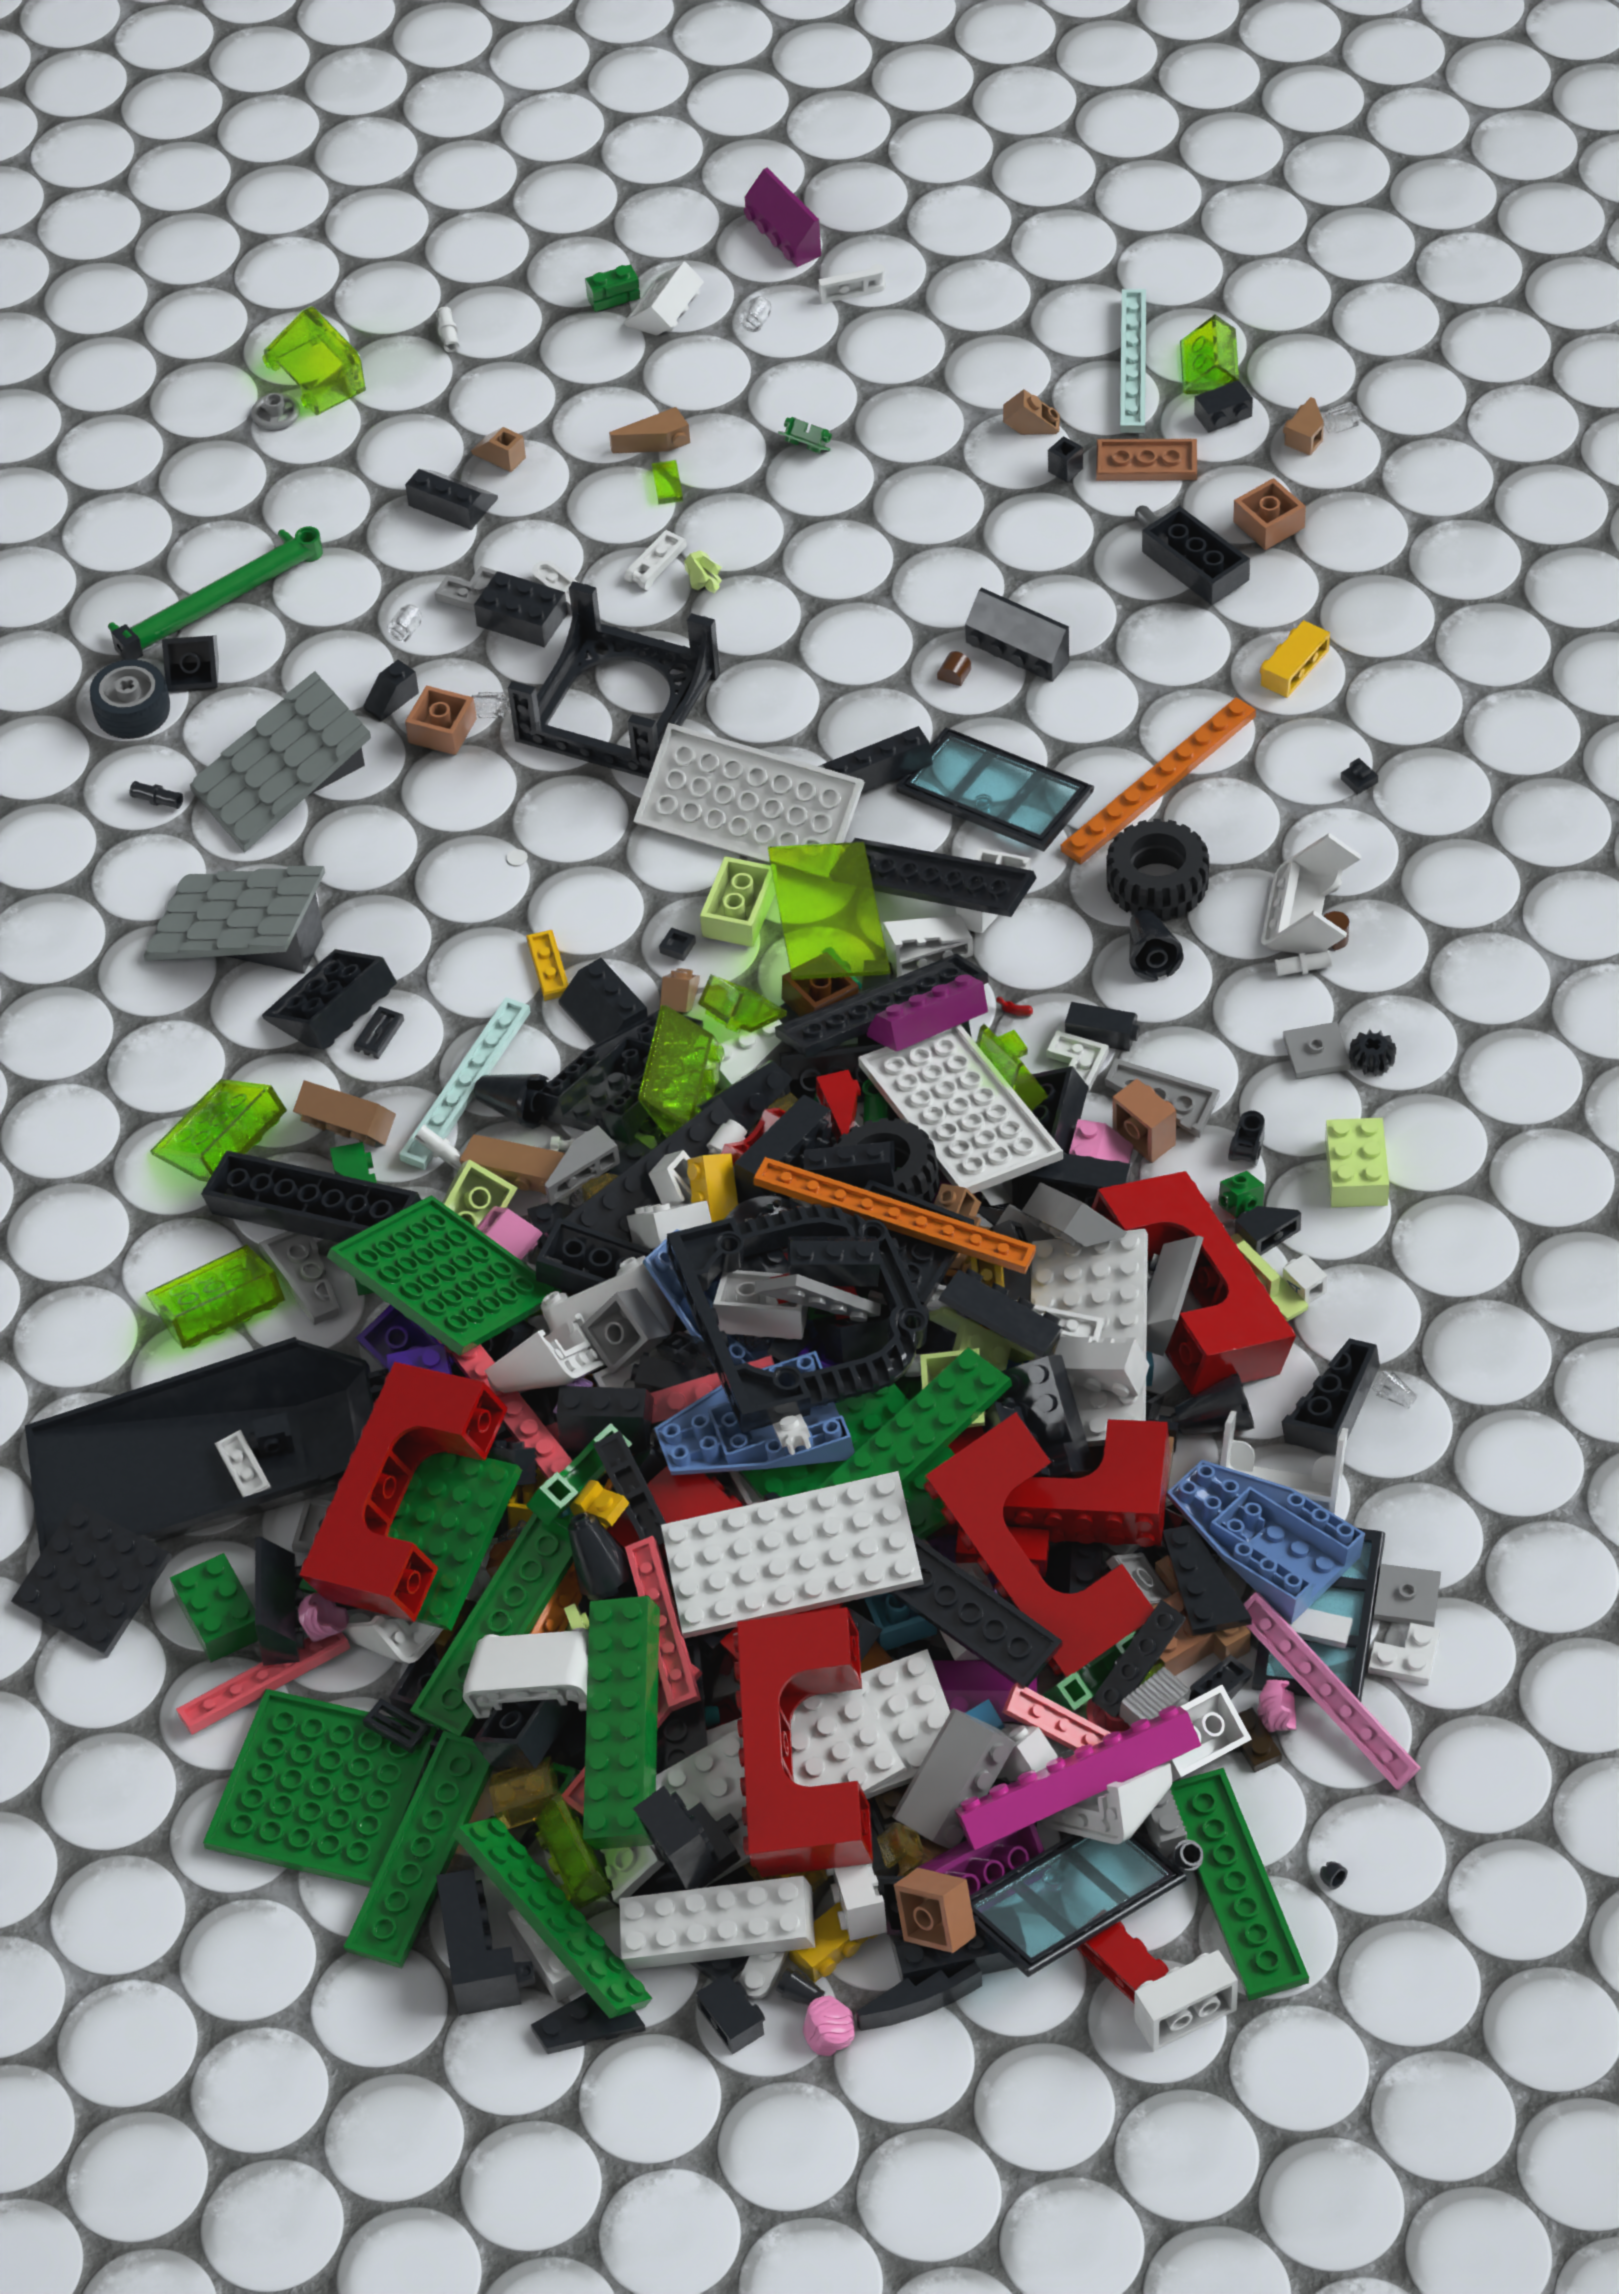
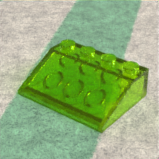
[638,1005,725,1138]
[150,1079,287,1182]
[145,1245,285,1349]

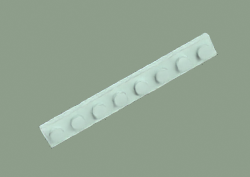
[1120,289,1146,433]
[399,997,531,1170]

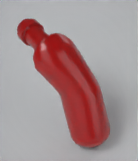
[996,997,1033,1016]

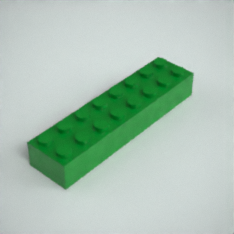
[583,1596,660,1850]

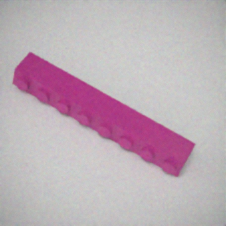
[955,1706,1201,1850]

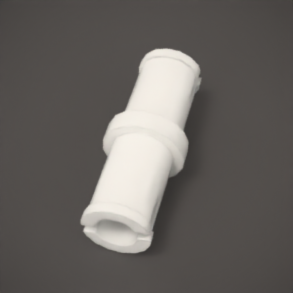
[436,307,460,352]
[1275,950,1332,977]
[413,1124,463,1171]

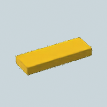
[526,930,569,1001]

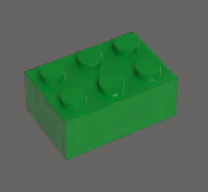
[170,1553,258,1663]

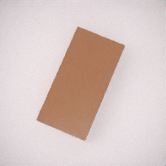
[1096,439,1197,481]

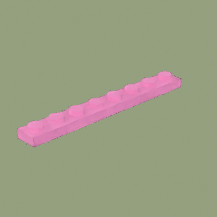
[1243,1592,1421,1790]

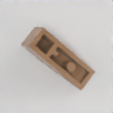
[609,407,691,453]

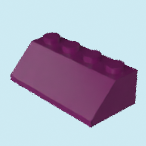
[744,167,821,267]
[867,975,988,1052]
[932,1660,1038,1723]
[915,1823,1053,1914]

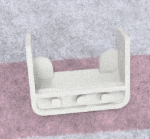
[1261,833,1361,955]
[1220,1411,1348,1514]

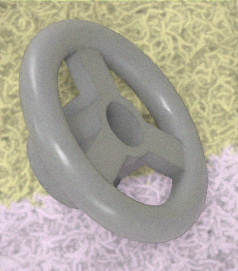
[251,393,300,430]

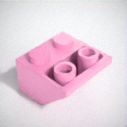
[476,1206,543,1260]

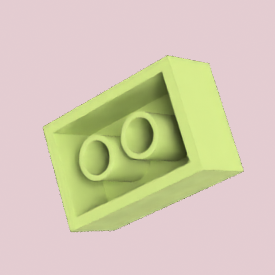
[700,856,778,947]
[1325,1118,1389,1208]

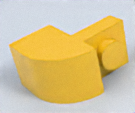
[570,1480,629,1529]

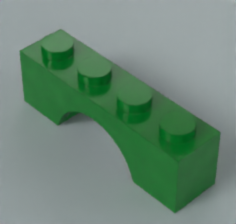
[526,1424,632,1526]
[1042,1631,1135,1712]

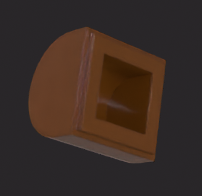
[937,651,971,686]
[1323,911,1350,951]

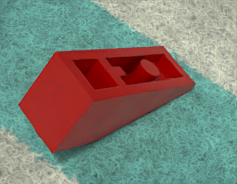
[816,1070,861,1144]

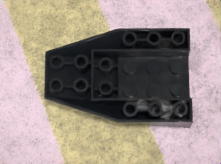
[537,1009,704,1144]

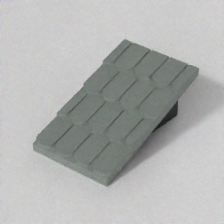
[190,671,371,853]
[144,866,325,974]

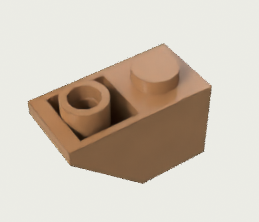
[1003,389,1060,435]
[1283,397,1324,456]
[471,427,526,472]
[659,968,700,1012]

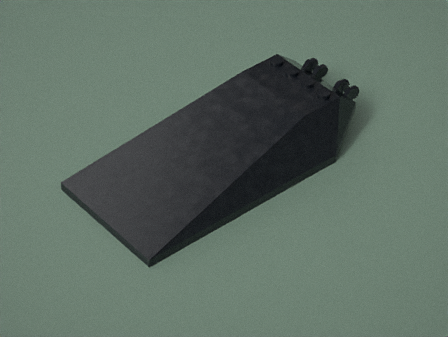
[25,1337,389,1555]

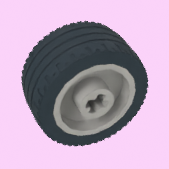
[90,659,170,739]

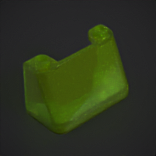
[262,306,366,416]

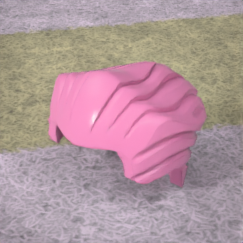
[298,1593,349,1642]
[1257,1680,1296,1733]
[803,1996,855,2056]

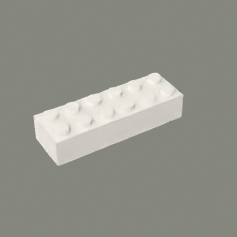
[619,1876,815,1970]

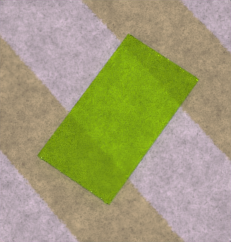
[767,842,890,980]

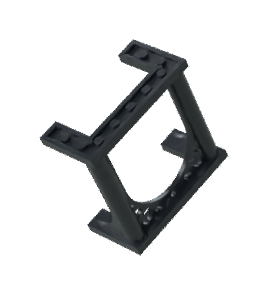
[508,581,720,779]

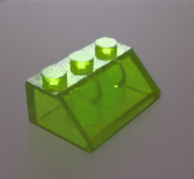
[1180,314,1239,394]
[698,974,787,1033]
[976,1024,1048,1111]
[535,1793,612,1909]

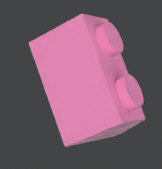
[1069,1119,1133,1164]

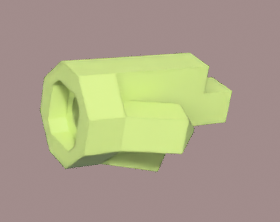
[684,551,722,594]

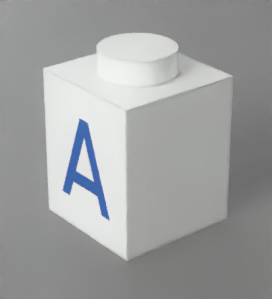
[1283,1254,1328,1304]

